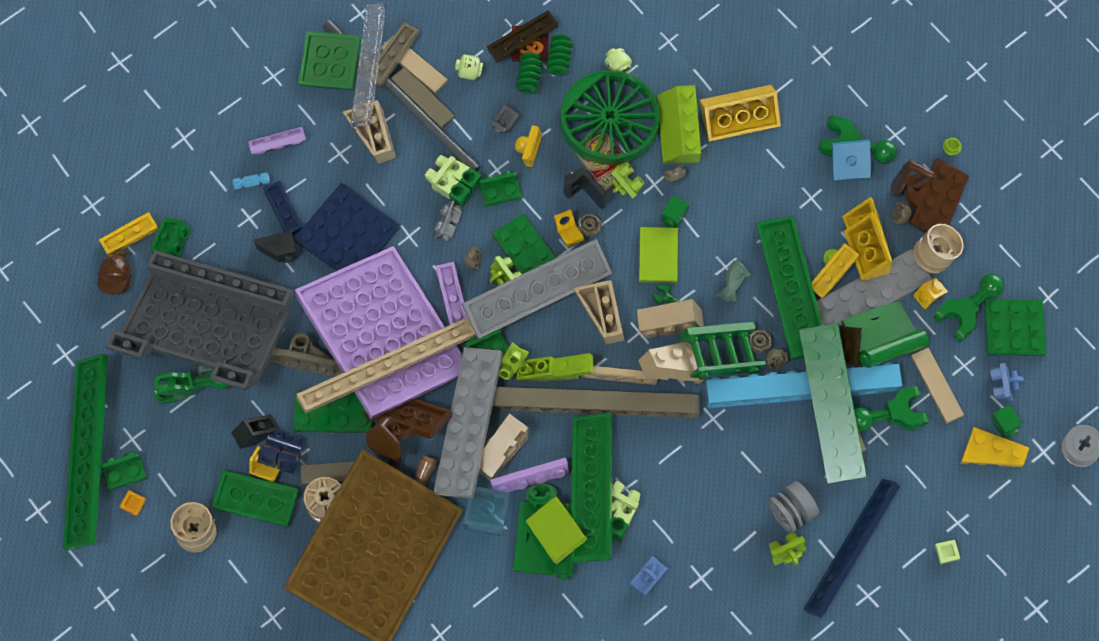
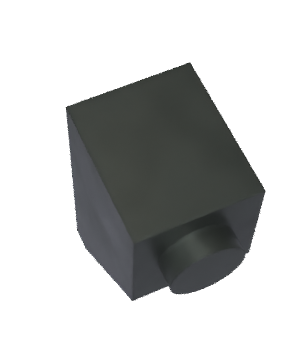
[254,231,297,263]
[231,414,280,449]

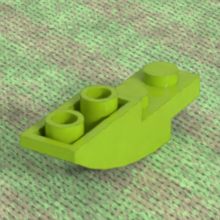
[517,353,593,381]

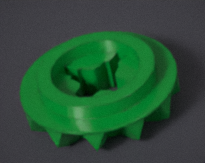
[525,483,557,507]

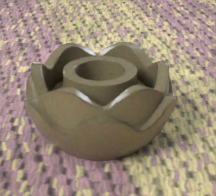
[663,165,686,183]
[892,201,911,224]
[578,214,602,237]
[464,247,482,270]
[748,330,772,353]
[766,348,788,370]

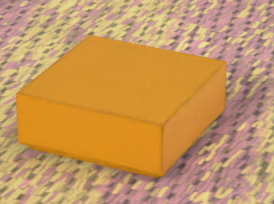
[119,490,147,517]

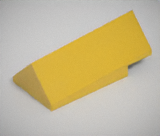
[842,197,892,281]

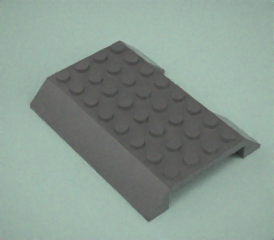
[105,250,293,390]

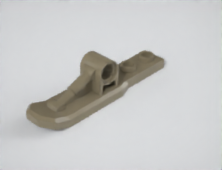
[268,333,342,377]

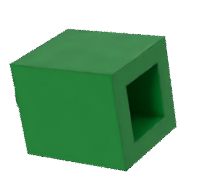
[661,195,689,228]
[990,405,1022,438]

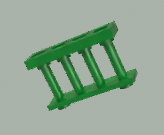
[679,322,766,380]

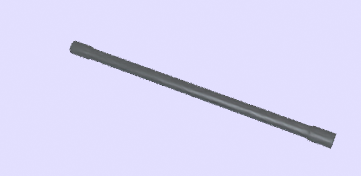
[323,20,481,172]

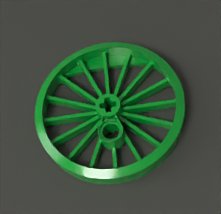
[559,70,659,165]

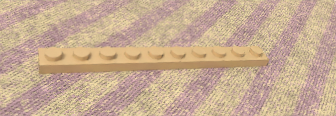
[296,318,476,413]

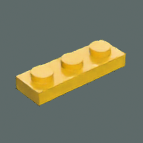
[99,212,159,256]
[811,243,860,299]

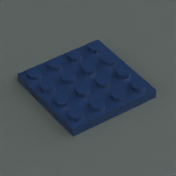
[294,183,400,271]

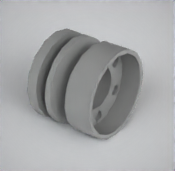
[767,481,819,534]

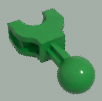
[818,116,897,164]
[933,273,1004,342]
[153,369,229,404]
[855,386,930,432]

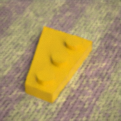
[960,427,1029,467]

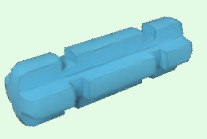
[233,172,270,189]

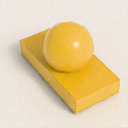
[515,125,542,168]

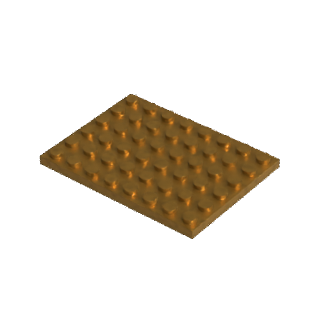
[283,449,463,641]

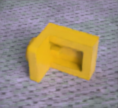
[913,278,948,309]

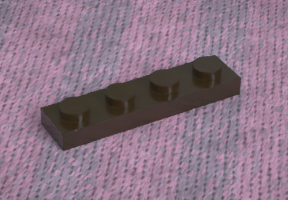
[487,10,558,63]

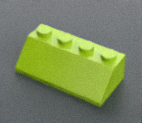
[657,85,701,164]

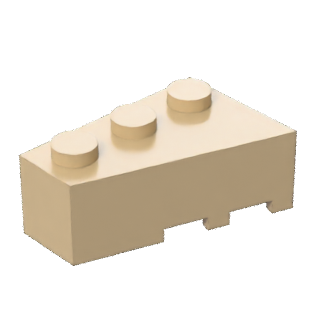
[343,100,396,164]
[574,280,625,344]
[637,299,704,338]
[638,342,707,384]
[479,414,528,482]

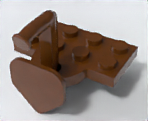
[891,158,969,233]
[365,399,452,470]

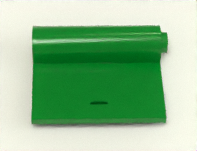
[841,300,929,368]
[513,501,574,581]

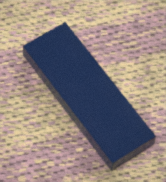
[263,181,303,235]

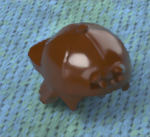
[97,249,132,295]

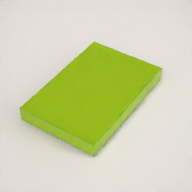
[639,227,678,283]
[526,496,588,564]

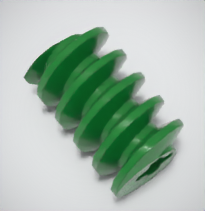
[546,34,573,76]
[516,52,543,94]

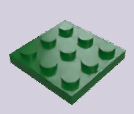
[298,31,362,91]
[984,299,1046,356]

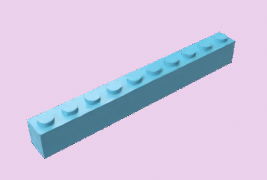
[705,362,902,408]

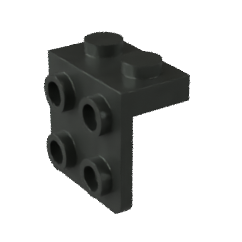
[563,167,606,209]

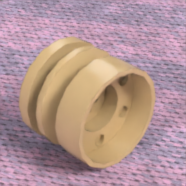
[913,224,964,274]
[304,477,341,524]
[170,502,217,553]

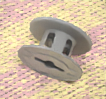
[1061,425,1099,467]

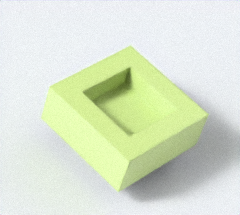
[935,540,960,565]

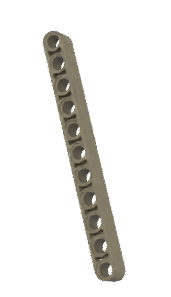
[492,387,700,418]

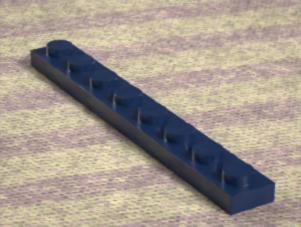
[804,479,900,618]

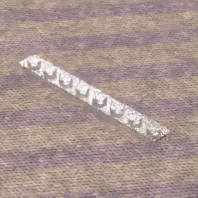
[351,2,386,127]

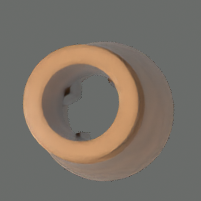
[415,455,437,486]

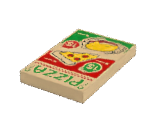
[573,129,634,191]

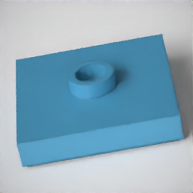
[832,140,871,180]

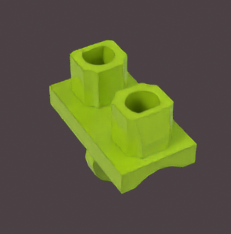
[611,163,644,199]
[489,256,522,285]
[499,342,529,380]
[769,532,806,566]

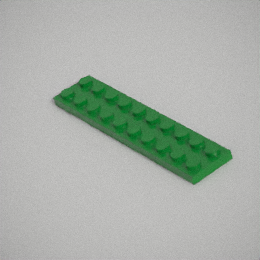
[63,353,108,551]

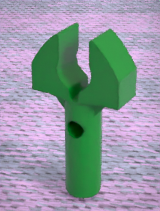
[653,285,680,305]

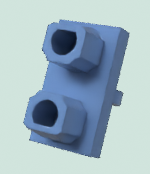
[991,363,1024,402]
[630,556,668,597]

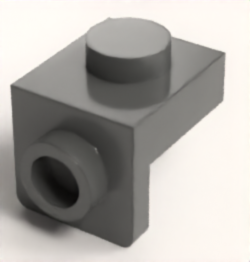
[489,104,521,134]

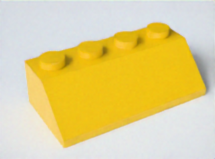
[699,85,781,142]

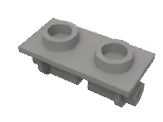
[434,201,462,242]

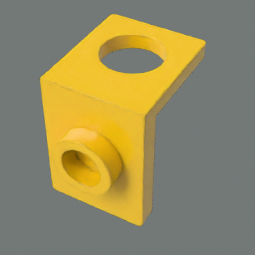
[554,209,584,247]
[249,446,280,482]

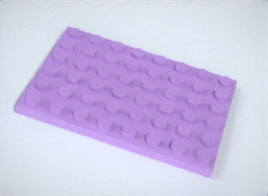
[294,246,463,419]

